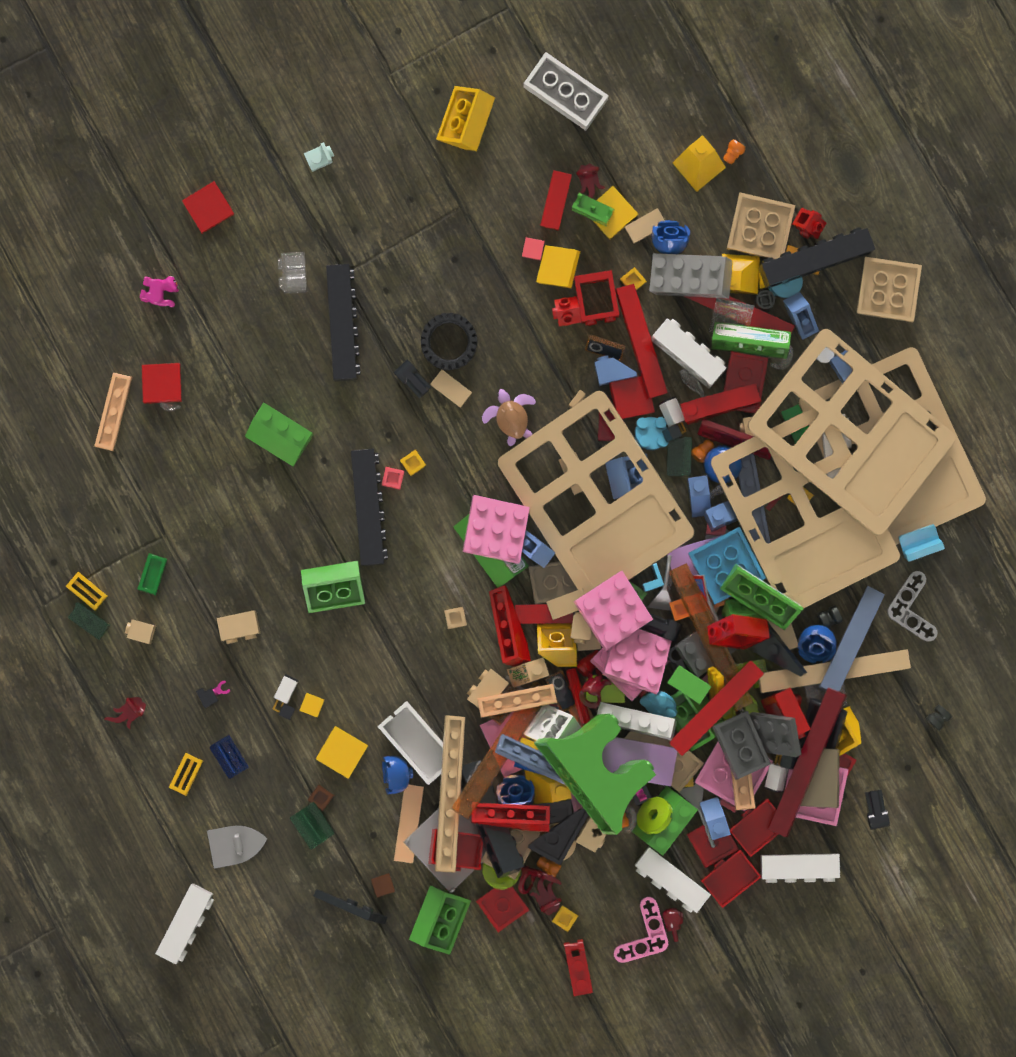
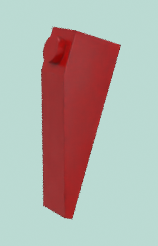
[680,383,762,425]
[489,585,531,667]
[471,803,550,832]

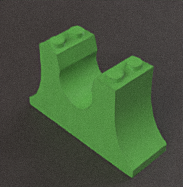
[534,714,656,835]

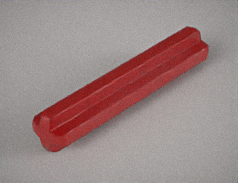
[566,668,591,725]

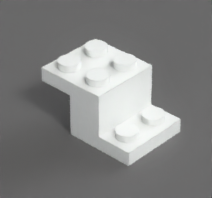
[523,705,582,742]

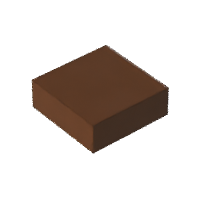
[308,784,334,811]
[371,873,395,897]

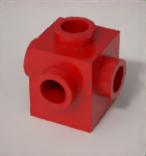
[792,208,827,239]
[552,296,581,326]

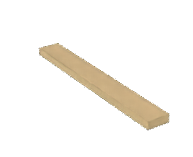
[759,649,911,693]
[435,715,465,873]

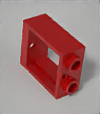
[574,270,619,326]
[707,614,770,649]
[760,687,811,739]

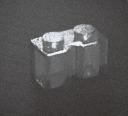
[278,252,307,294]

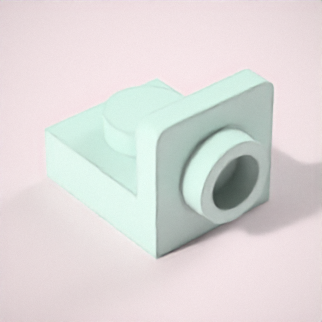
[304,142,334,172]

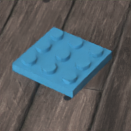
[688,527,766,605]

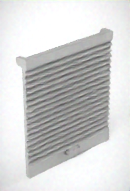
[404,790,486,893]

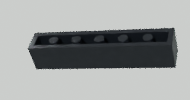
[758,227,875,289]
[326,264,361,381]
[351,449,388,566]
[461,760,524,879]

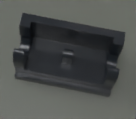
[532,799,572,823]

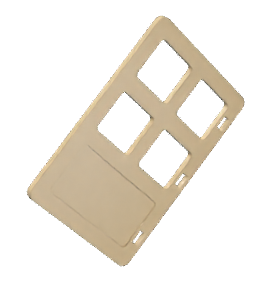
[748,329,955,535]
[799,347,986,545]
[498,391,694,594]
[711,408,900,608]

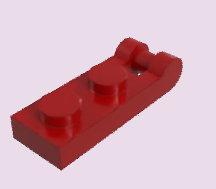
[564,939,593,996]

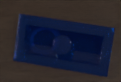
[210,735,249,779]

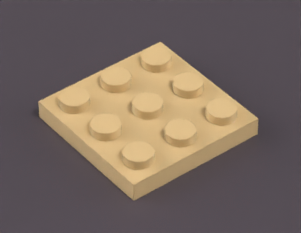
[727,193,795,259]
[856,257,922,322]

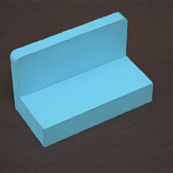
[898,524,945,562]
[642,563,664,592]

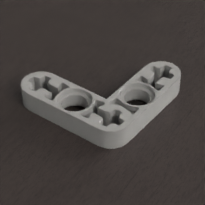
[887,571,937,642]

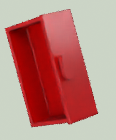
[729,798,779,857]
[428,829,483,872]
[700,849,761,908]

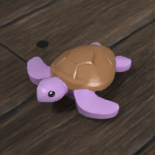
[482,389,536,446]

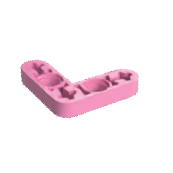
[614,897,668,963]

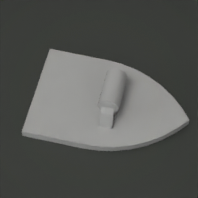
[207,826,267,869]

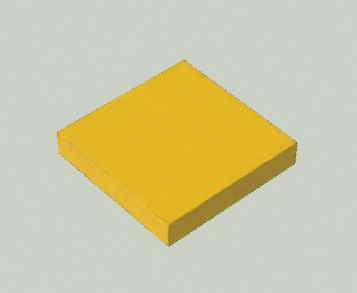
[592,186,638,240]
[536,245,580,288]
[316,726,368,779]

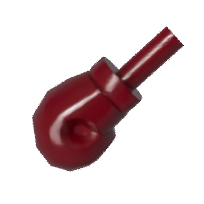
[662,908,684,942]

